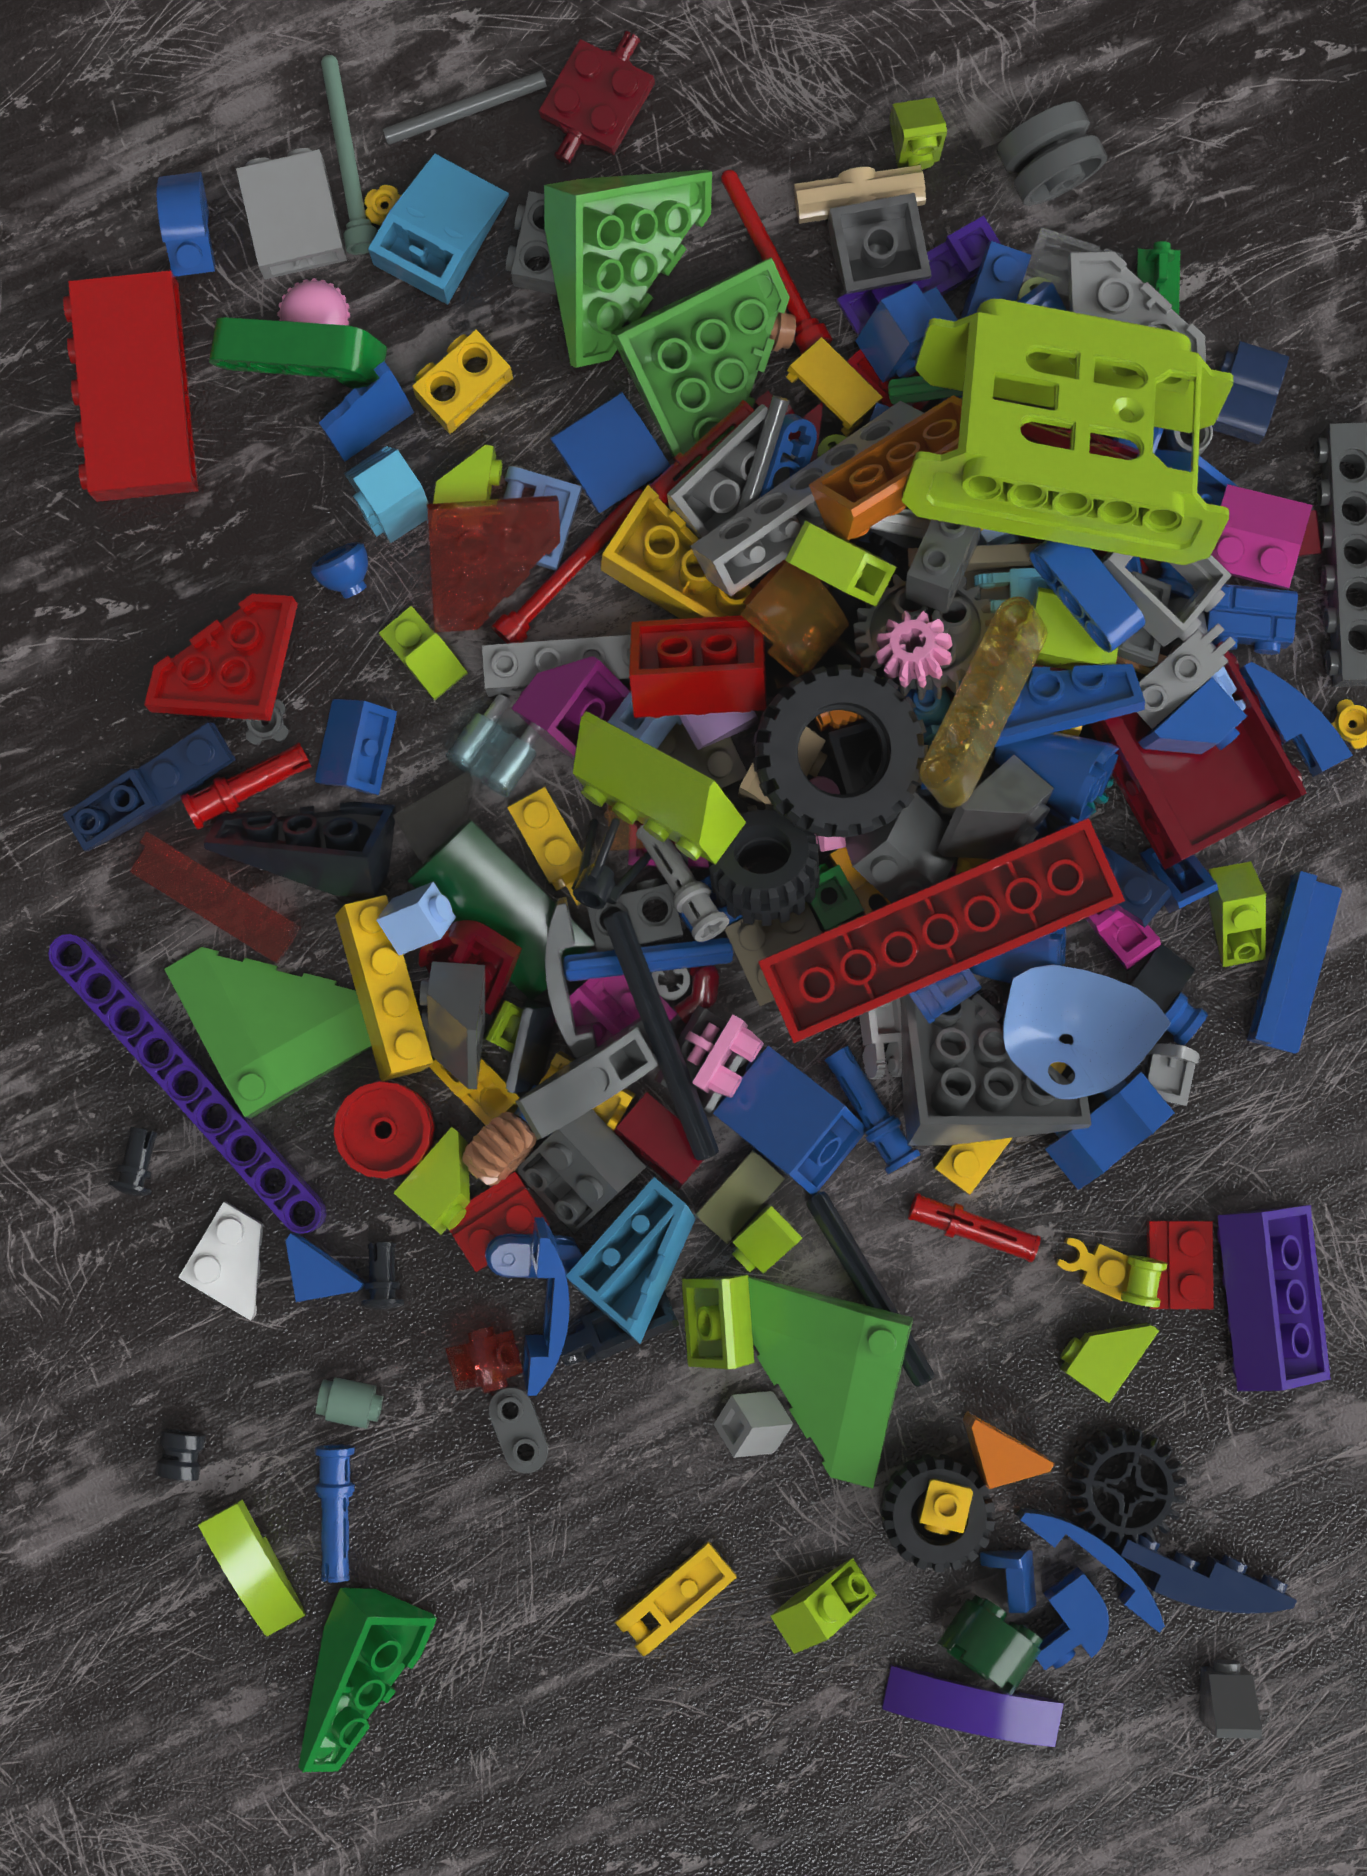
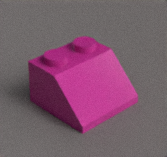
[1211,484,1312,590]

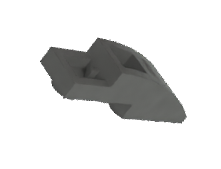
[515,1017,658,1140]

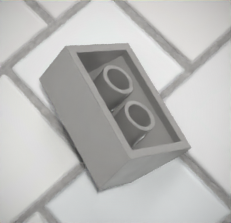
[667,404,795,539]

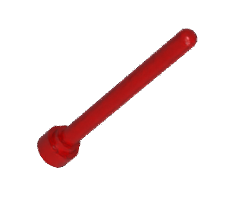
[721,169,833,354]
[491,488,644,644]

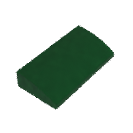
[407,818,595,1000]

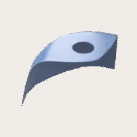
[1003,964,1171,1099]

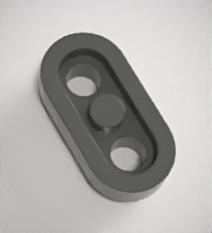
[489,1386,549,1474]

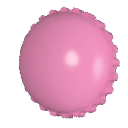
[278,278,350,326]

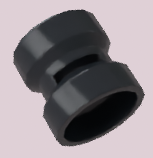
[155,1429,206,1481]

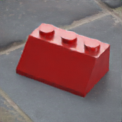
[629,614,767,718]

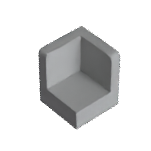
[713,1391,793,1458]

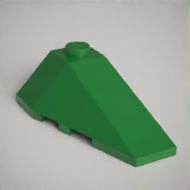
[298,1588,437,1772]

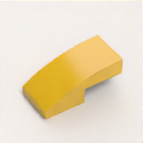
[429,1057,520,1125]

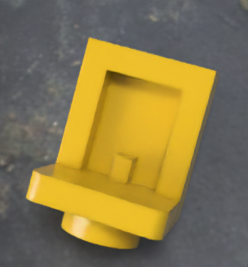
[916,1478,973,1535]

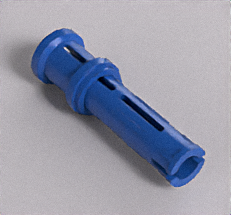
[824,1046,921,1174]
[315,1444,355,1583]

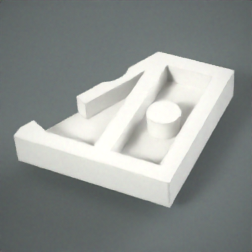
[178,1202,263,1321]

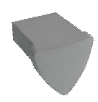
[1146,1043,1200,1106]

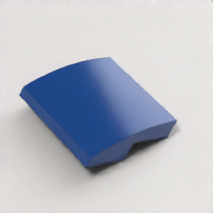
[550,392,670,513]

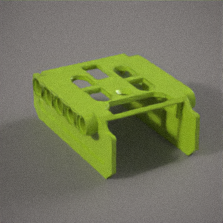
[902,299,1233,565]

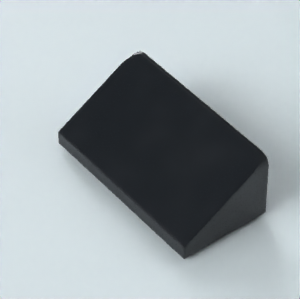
[506,999,555,1093]

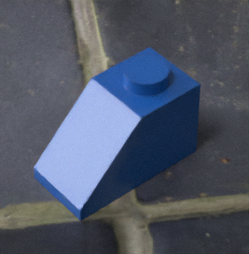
[1138,677,1247,754]

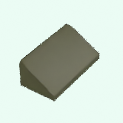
[695,1150,785,1244]

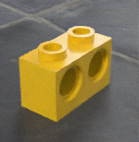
[412,329,513,434]

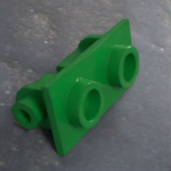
[1137,241,1180,315]

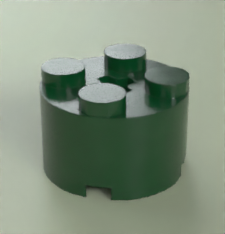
[937,1595,1043,1696]

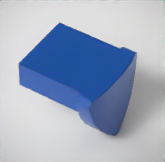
[980,1550,1036,1613]

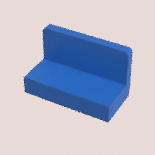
[315,699,397,795]

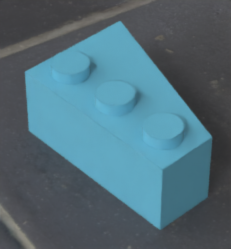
[344,446,432,543]

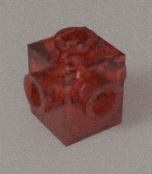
[445,1326,523,1393]

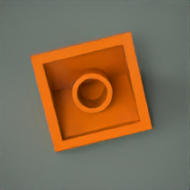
[963,1412,1055,1489]

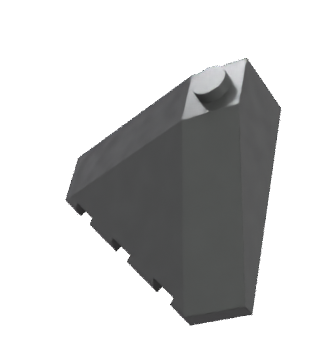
[900,994,1092,1146]

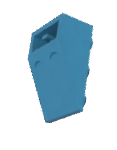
[368,154,509,305]

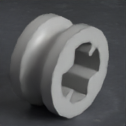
[652,968,690,1000]

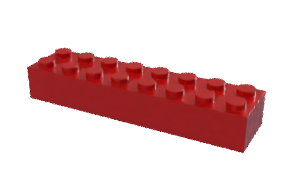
[758,818,1125,1043]

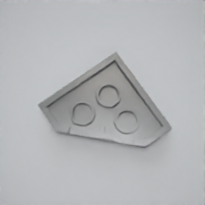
[1068,252,1206,362]

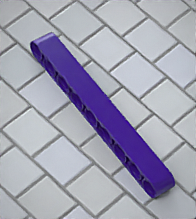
[48,934,327,1234]

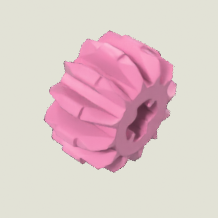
[876,610,952,688]

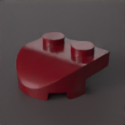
[419,920,522,1015]

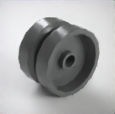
[996,101,1108,206]

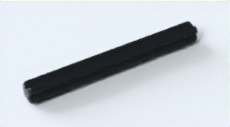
[806,1192,935,1387]

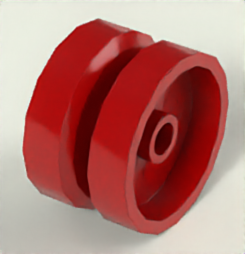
[333,1081,436,1179]

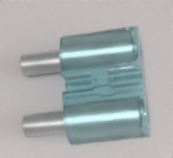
[446,694,540,797]

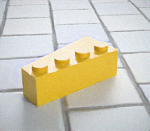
[601,485,766,627]

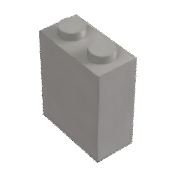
[236,148,347,279]

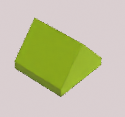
[484,1000,523,1053]

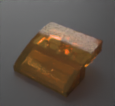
[740,562,849,678]

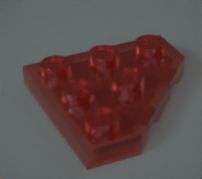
[426,495,560,633]

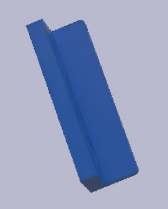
[1247,871,1342,1054]

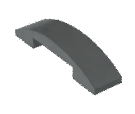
[545,897,598,1058]

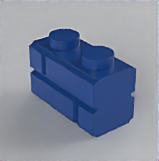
[1204,584,1298,655]

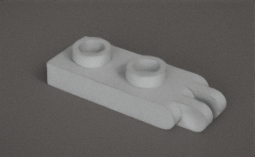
[1137,623,1236,729]

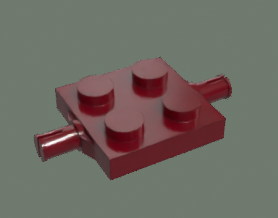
[539,31,655,165]

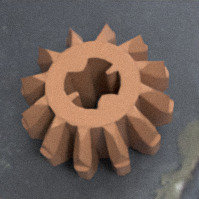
[462,1112,537,1186]

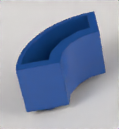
[1045,1072,1175,1190]

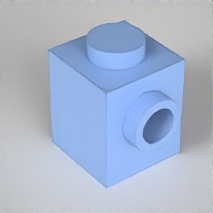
[376,882,456,955]

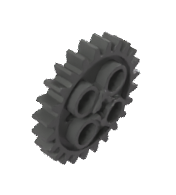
[854,574,997,700]

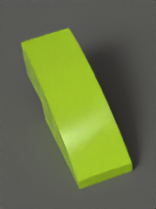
[198,1499,306,1637]

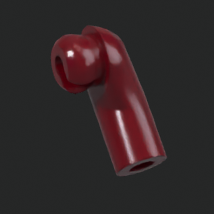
[673,965,720,1024]

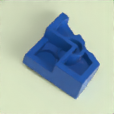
[319,361,414,462]

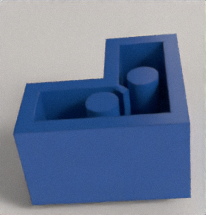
[855,283,958,383]

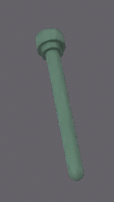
[321,55,377,255]

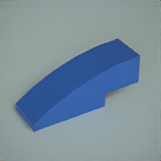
[1239,662,1353,777]

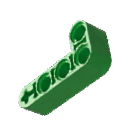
[209,317,387,389]

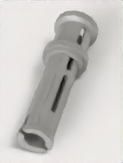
[636,824,729,942]

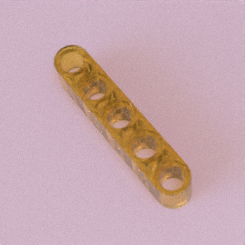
[919,597,1048,808]

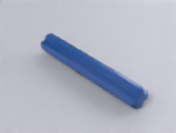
[563,938,733,981]

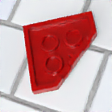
[144,593,298,721]

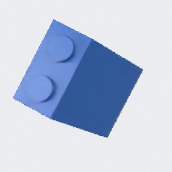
[713,1046,868,1196]

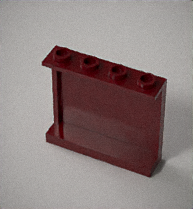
[1085,641,1307,870]

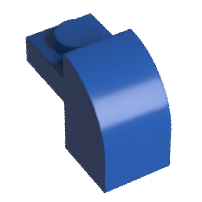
[156,172,216,277]
[1036,1567,1109,1670]

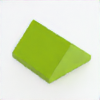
[1016,587,1118,670]
[682,1275,754,1369]

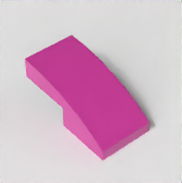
[1085,909,1161,970]

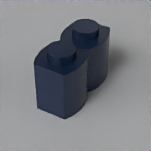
[1212,341,1289,444]

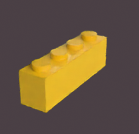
[335,895,434,1082]

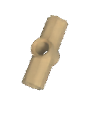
[794,165,926,224]

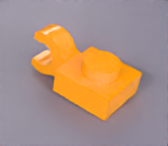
[828,847,891,914]

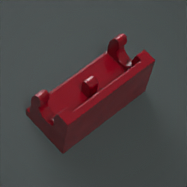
[613,1092,704,1191]

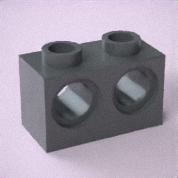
[506,191,557,295]
[906,520,981,613]
[587,878,683,952]

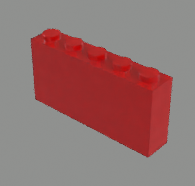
[63,271,198,502]

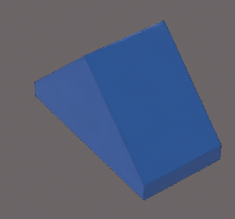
[1140,847,1219,913]
[285,1232,367,1302]

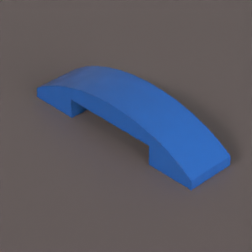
[522,1217,570,1396]
[1015,1507,1165,1633]

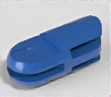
[485,1233,582,1278]

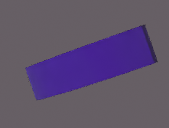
[836,216,1001,336]
[882,1664,1064,1747]

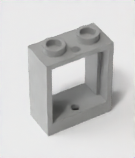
[1100,552,1232,647]

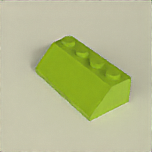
[573,711,746,865]

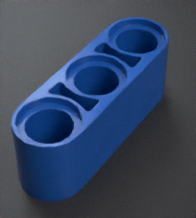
[1029,540,1146,653]

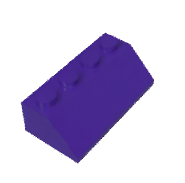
[1217,1205,1331,1391]

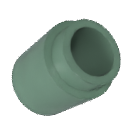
[316,1377,383,1429]

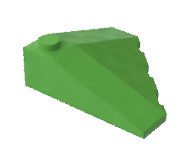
[544,170,712,368]
[610,257,790,475]
[164,947,372,1118]
[748,1276,913,1489]

